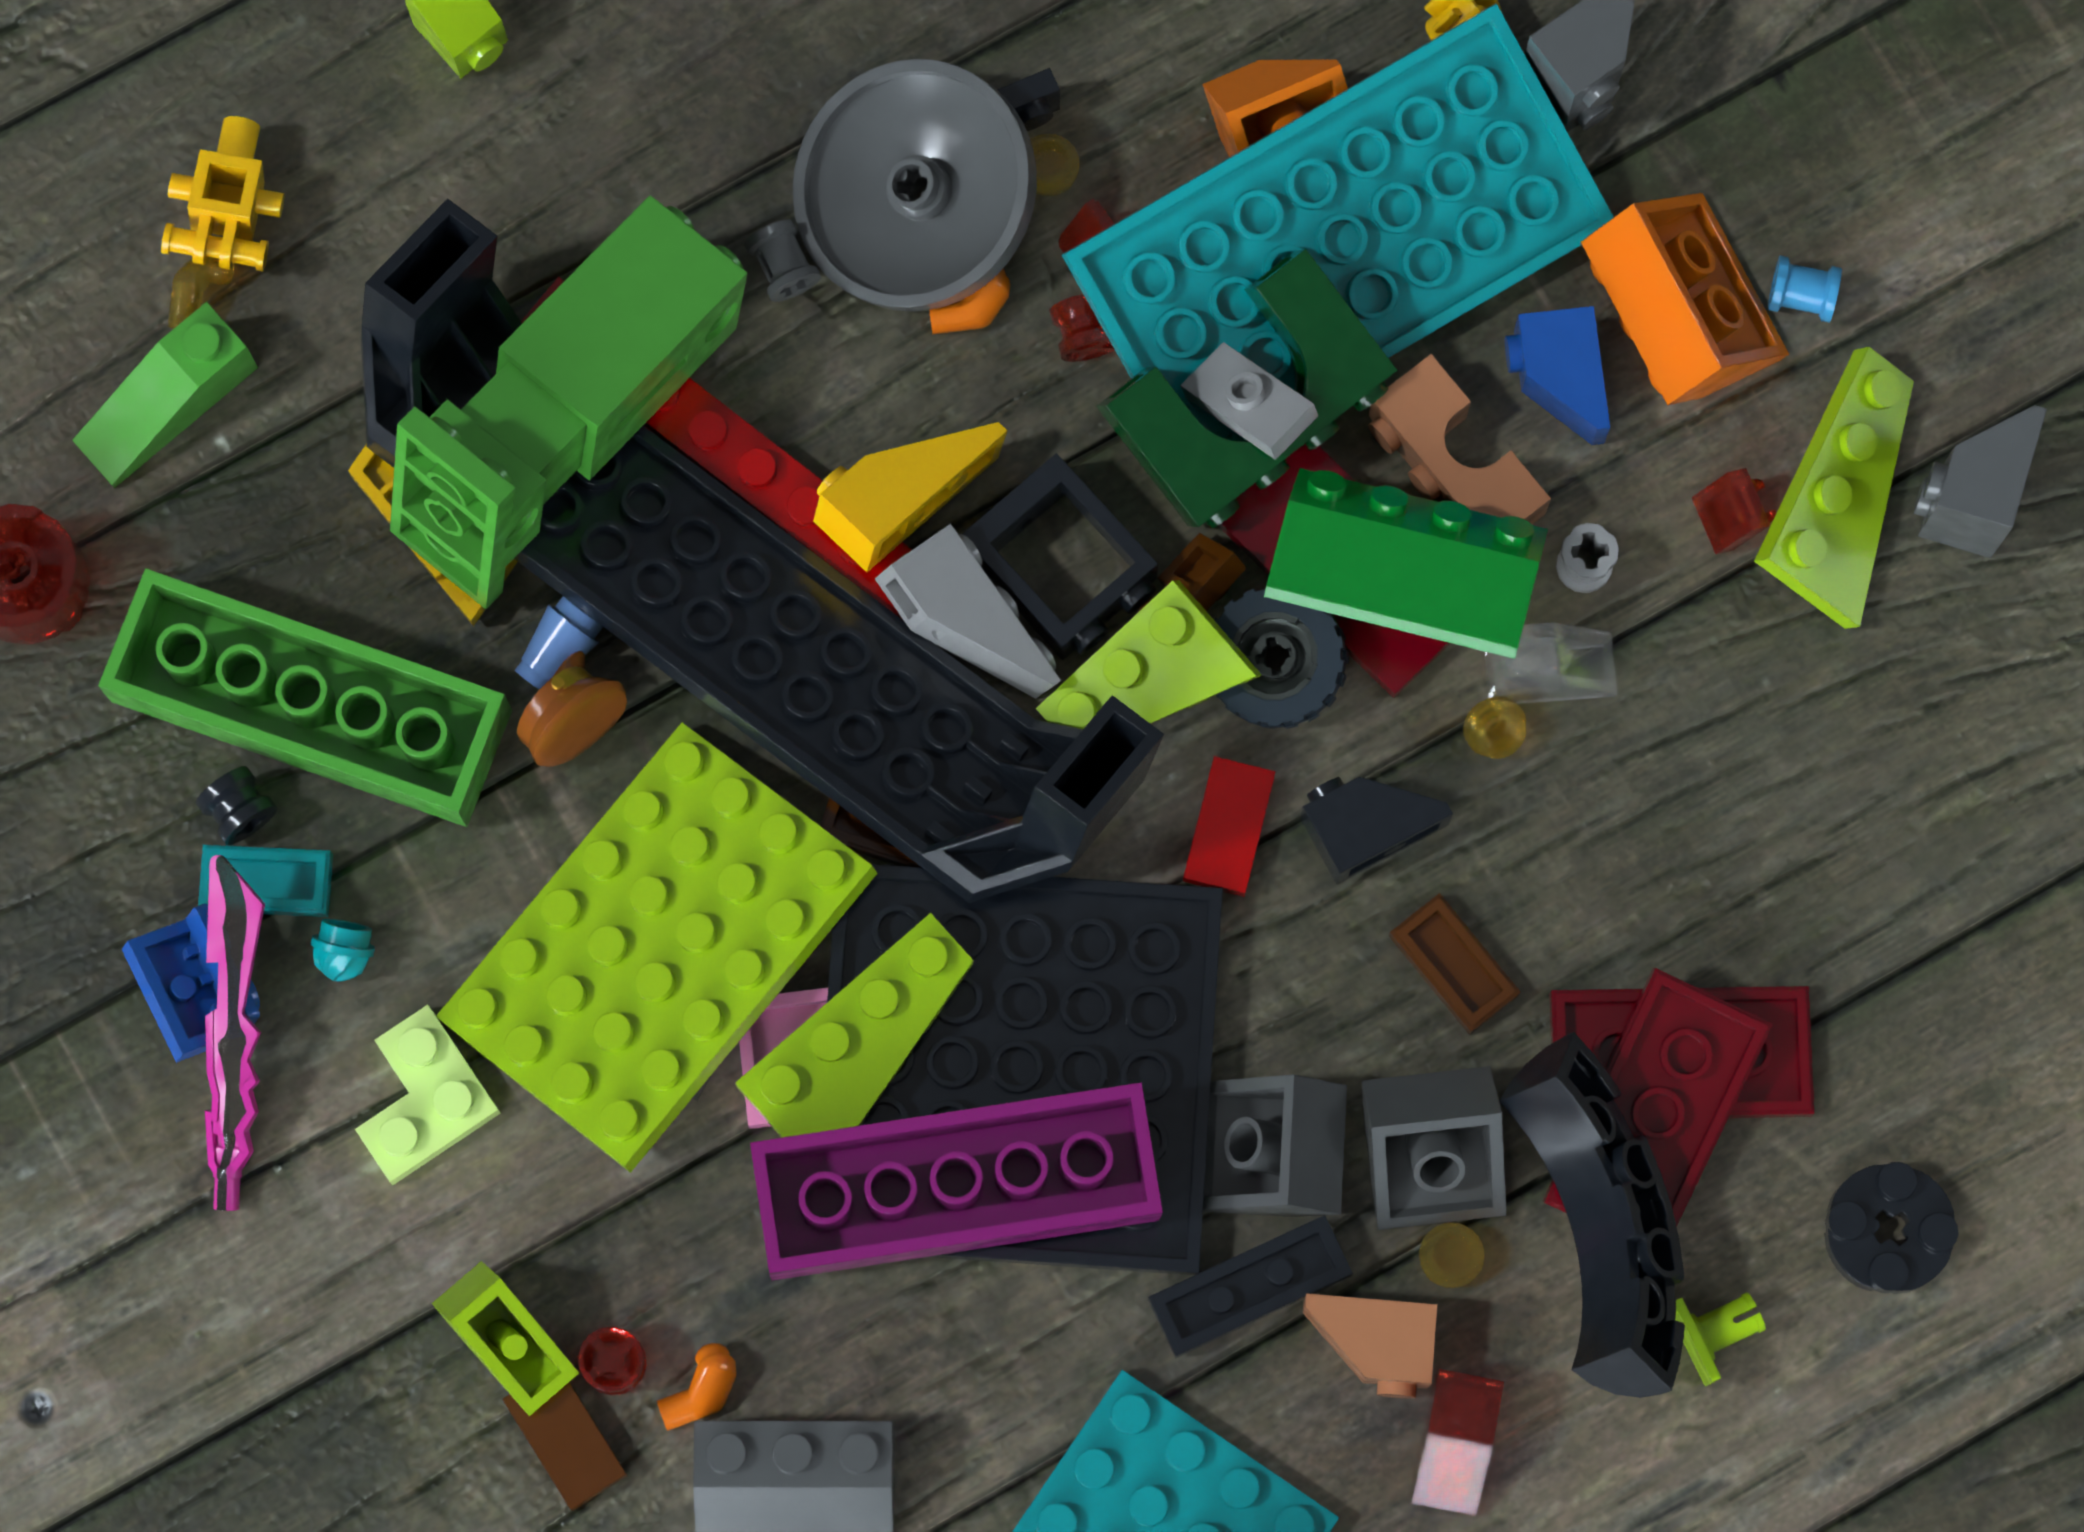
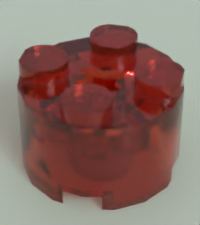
[0,504,91,645]

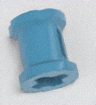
[1768,255,1842,323]

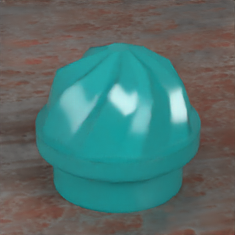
[310,919,375,982]

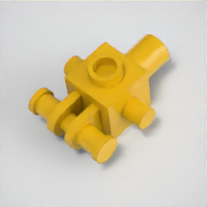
[161,116,285,272]

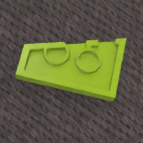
[1036,580,1262,729]

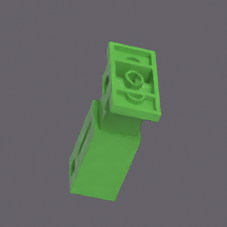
[390,195,748,609]

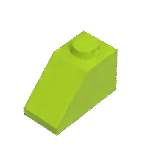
[405,0,508,79]
[431,1261,579,1416]

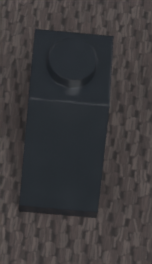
[1300,777,1453,884]

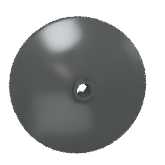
[793,59,1037,312]

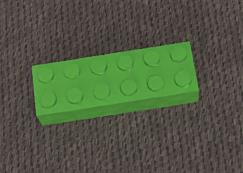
[98,568,512,827]

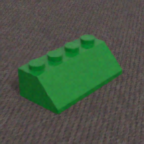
[1264,468,1548,659]

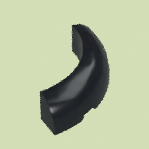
[1499,1032,1685,1398]

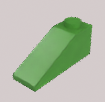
[72,301,259,488]

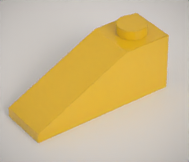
[813,422,1008,572]

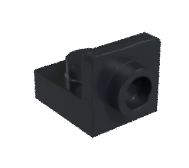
[997,68,1060,131]

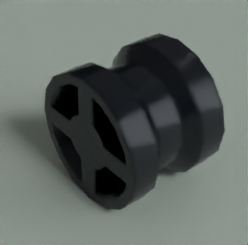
[195,766,278,845]

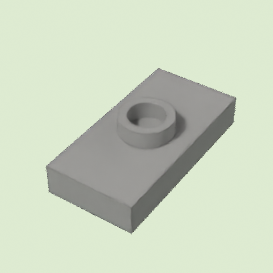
[1180,342,1318,460]

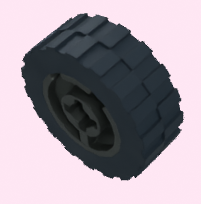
[1214,589,1349,729]

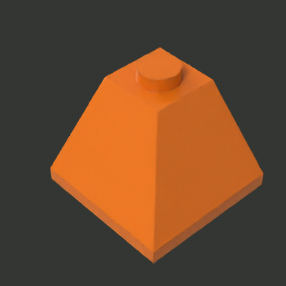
[1203,59,1348,157]

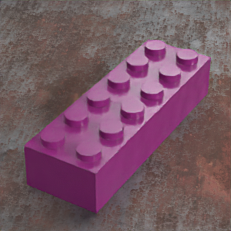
[750,1082,1163,1281]

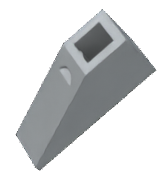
[875,524,1061,699]

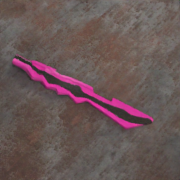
[205,855,265,1211]

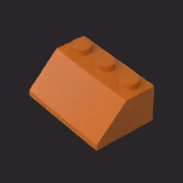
[1581,193,1789,405]

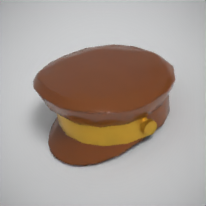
[517,651,627,767]

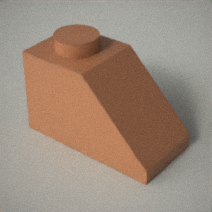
[1303,1293,1437,1399]

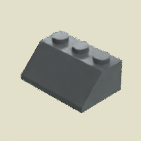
[693,1421,895,1532]

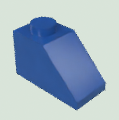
[1505,306,1610,445]

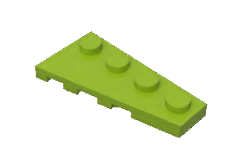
[1754,347,1914,629]
[735,913,974,1138]

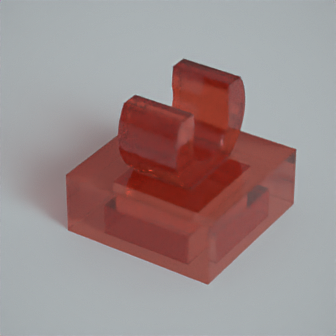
[1691,468,1776,554]

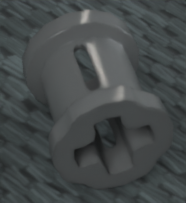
[744,219,821,302]

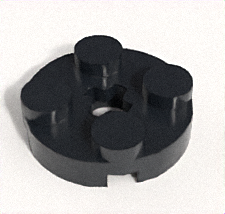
[1824,1162,1959,1294]

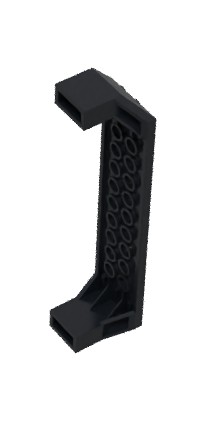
[361,198,1164,903]

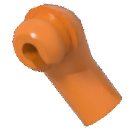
[929,269,1011,335]
[657,1343,737,1431]

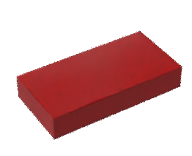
[1183,756,1276,897]

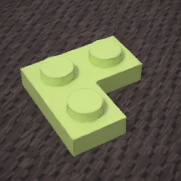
[355,1004,501,1185]

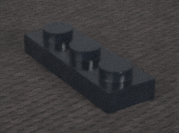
[1148,1215,1353,1359]

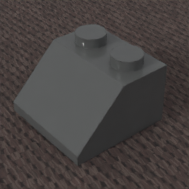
[1525,0,1635,133]
[1913,405,2047,558]
[1362,1066,1506,1230]
[1203,1074,1347,1217]

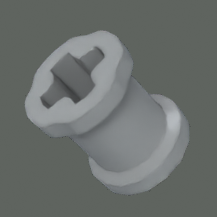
[1556,523,1619,593]

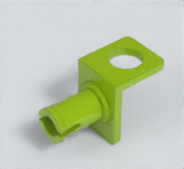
[1675,1292,1766,1387]

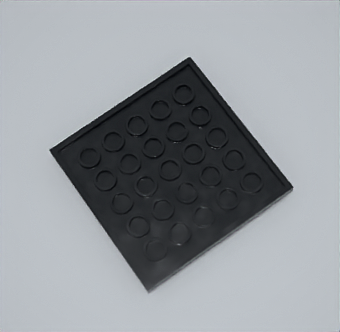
[827,864,1223,1275]

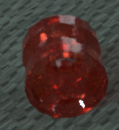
[1049,294,1114,362]
[578,1326,647,1396]

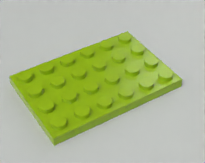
[436,722,878,1173]

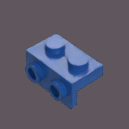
[122,903,260,1063]

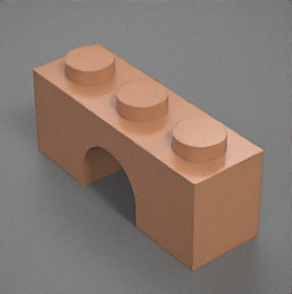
[1368,354,1551,524]

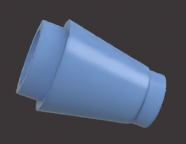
[515,596,604,689]

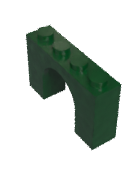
[1096,249,1397,529]

